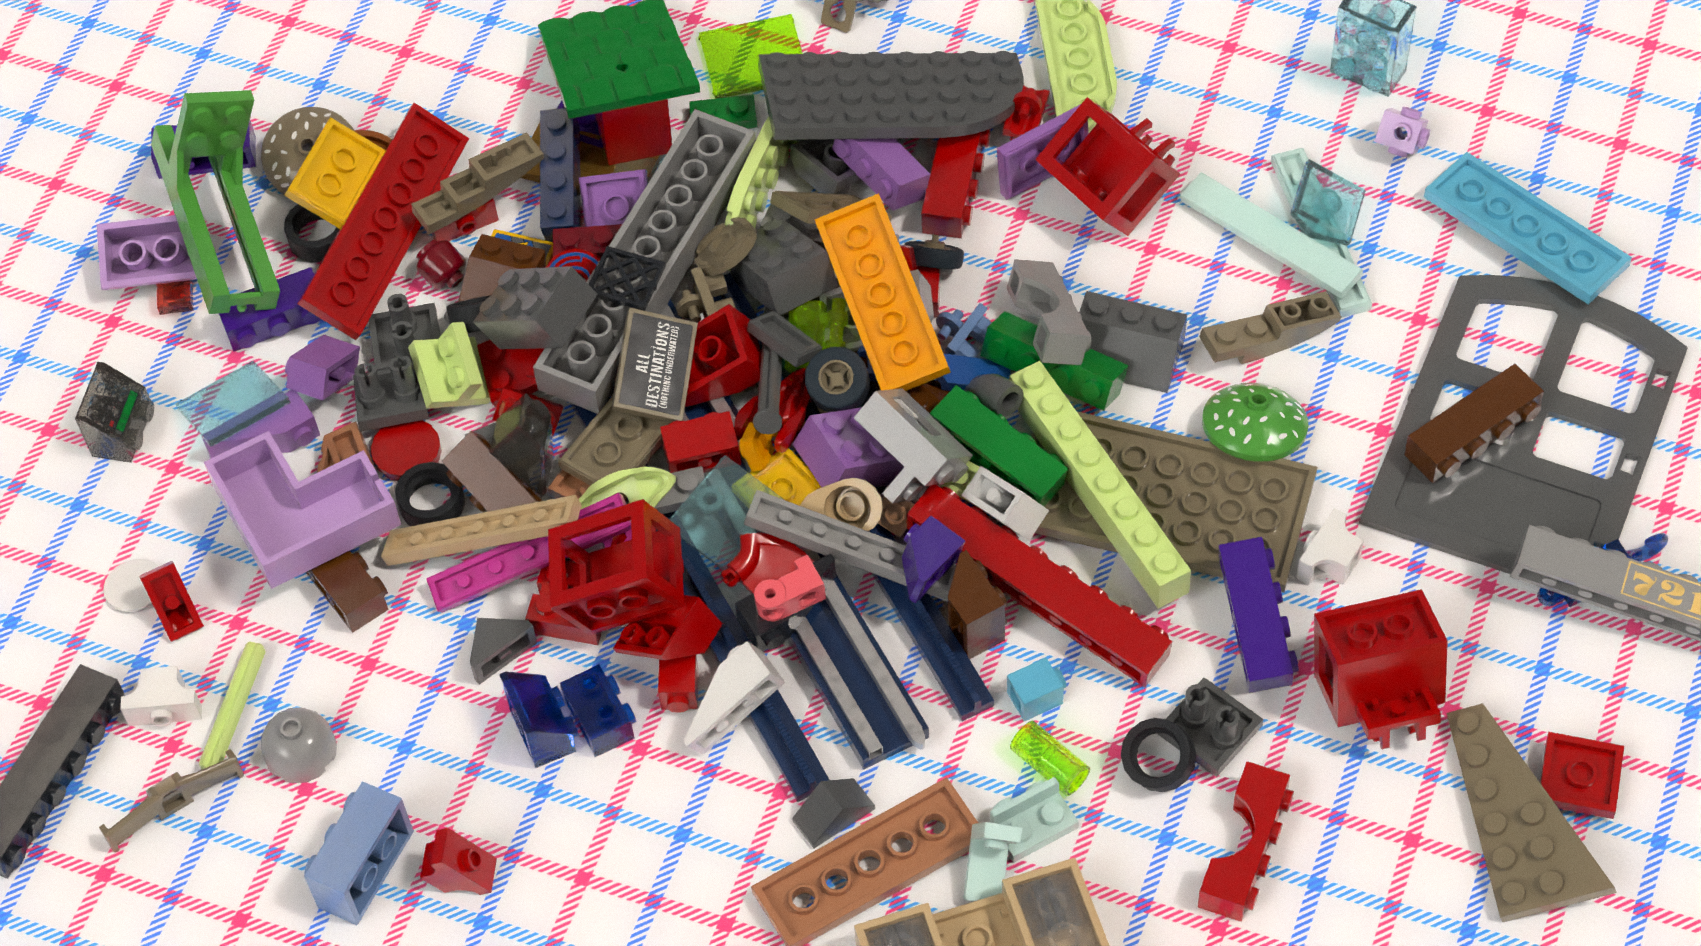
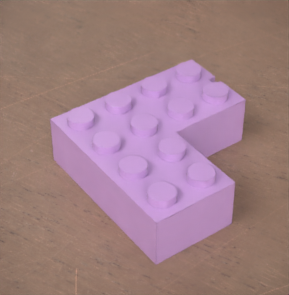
[204,431,401,589]

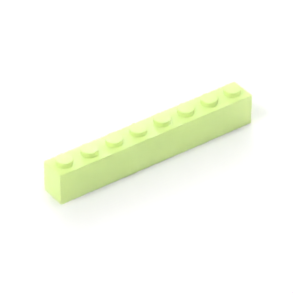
[1009,361,1191,609]

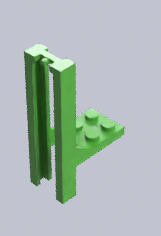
[151,90,280,314]

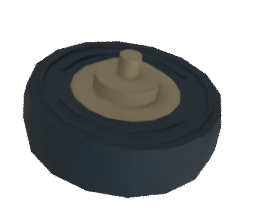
[904,234,964,270]

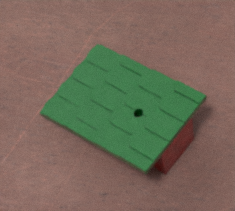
[538,0,700,166]

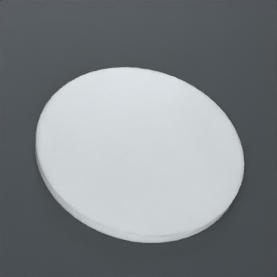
[103,559,159,612]

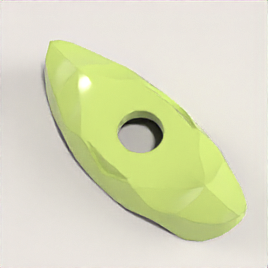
[579,467,676,510]

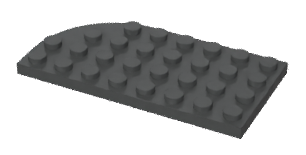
[758,51,1024,140]

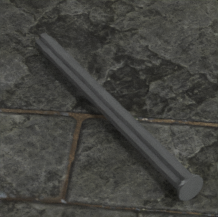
[753,306,785,434]

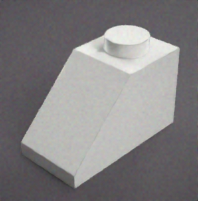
[961,466,1049,540]

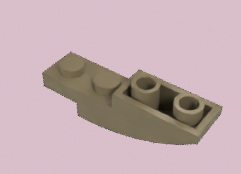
[1199,291,1342,364]

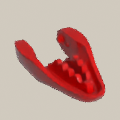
[734,368,811,453]

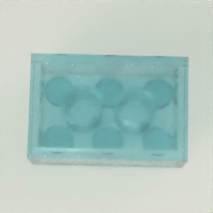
[1330,0,1417,97]

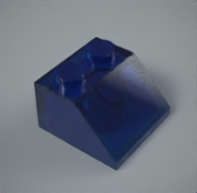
[499,671,579,769]

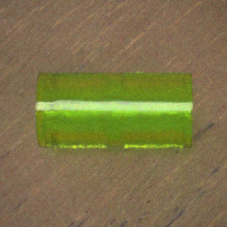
[1010,720,1090,796]

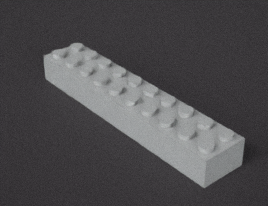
[533,109,756,414]

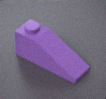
[202,390,320,459]

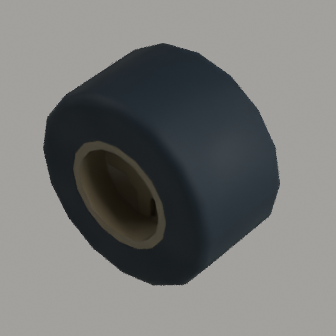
[805,347,870,413]

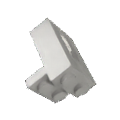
[854,388,973,503]

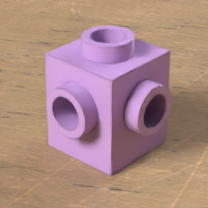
[1374,106,1431,157]

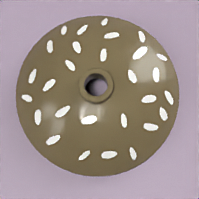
[261,107,354,195]

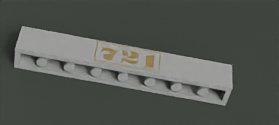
[1510,525,1701,642]

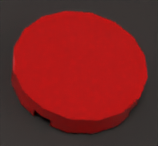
[371,420,442,481]

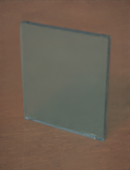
[175,361,291,447]
[669,455,784,586]

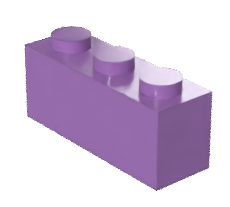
[832,138,931,211]

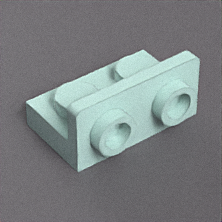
[990,777,1079,863]

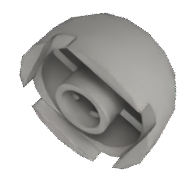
[261,707,337,784]

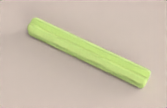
[199,641,266,770]

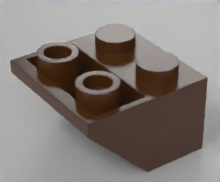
[948,550,1007,659]

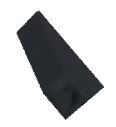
[735,554,836,651]

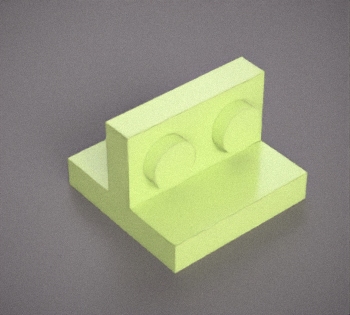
[408,322,491,409]

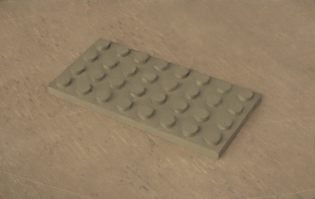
[1031,411,1318,593]

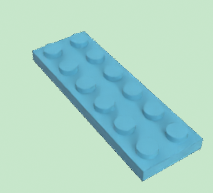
[1424,152,1632,305]

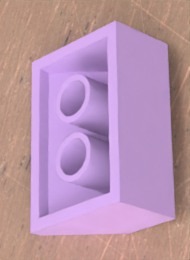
[96,215,197,290]

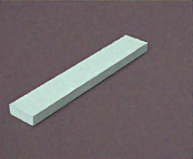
[1271,147,1372,318]
[1180,172,1363,299]

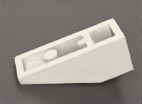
[683,641,785,755]

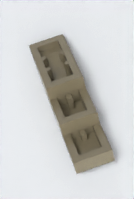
[411,132,544,234]

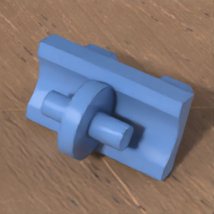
[936,303,992,358]

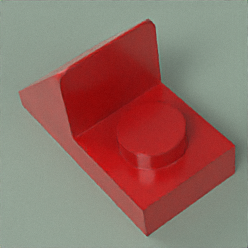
[139,561,204,642]

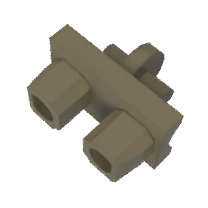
[676,266,736,323]

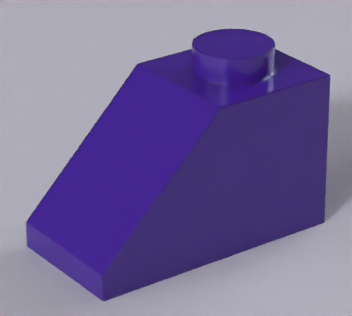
[901,516,966,604]

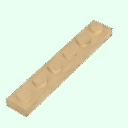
[381,495,582,566]

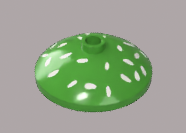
[1202,383,1309,461]

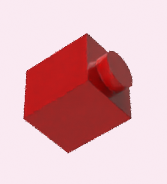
[658,655,699,713]

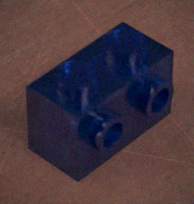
[559,664,637,757]

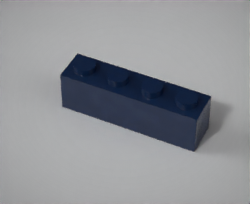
[540,108,581,242]

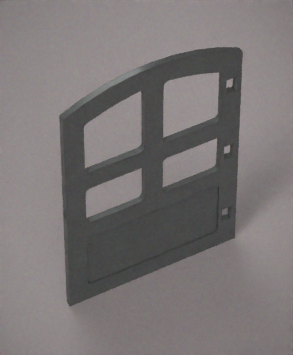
[1359,275,1688,574]

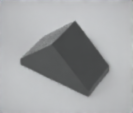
[470,618,537,685]
[792,778,876,849]

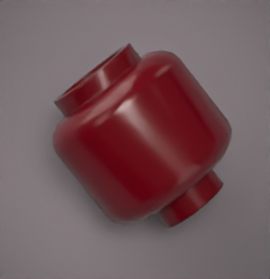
[416,239,466,290]

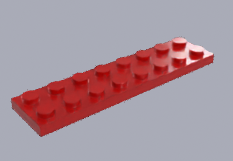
[297,102,470,341]

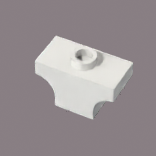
[1296,508,1364,585]
[120,666,202,727]

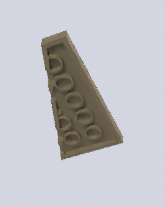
[1446,703,1617,923]

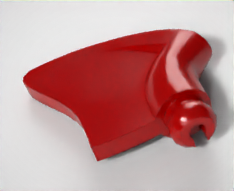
[720,533,815,594]

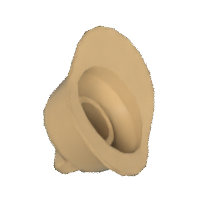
[800,478,883,531]

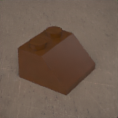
[458,234,546,302]

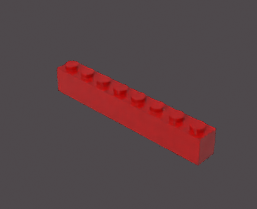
[907,485,1173,688]

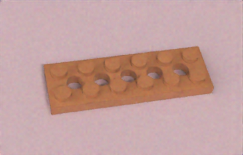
[751,777,978,946]

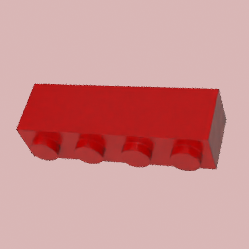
[921,128,991,239]

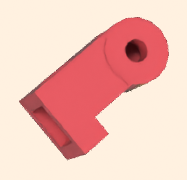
[754,555,826,622]

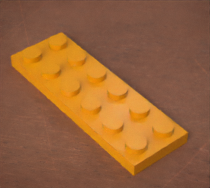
[814,193,951,391]

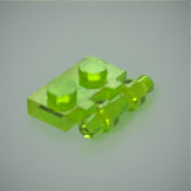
[784,298,849,373]

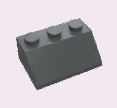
[1079,291,1187,393]

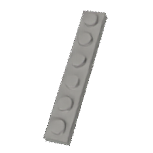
[743,490,957,601]

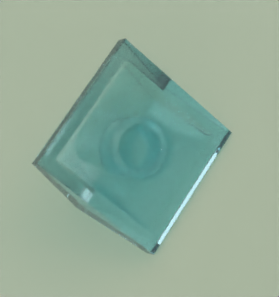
[1290,159,1366,246]

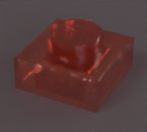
[156,280,194,315]

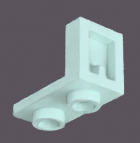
[963,822,1022,902]

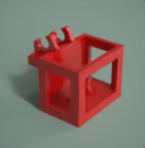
[1035,97,1180,236]
[548,499,684,635]
[1314,589,1448,750]

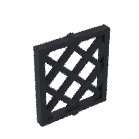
[589,246,666,311]

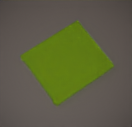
[698,14,803,98]

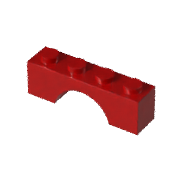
[1197,761,1294,922]

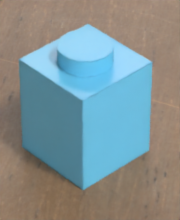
[1007,657,1067,722]

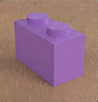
[285,335,360,400]

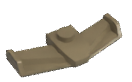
[99,749,244,853]

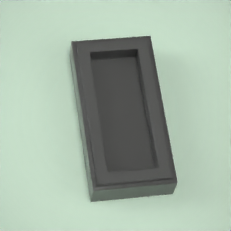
[747,311,822,367]

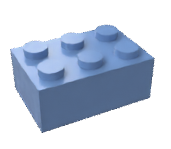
[304,781,414,925]

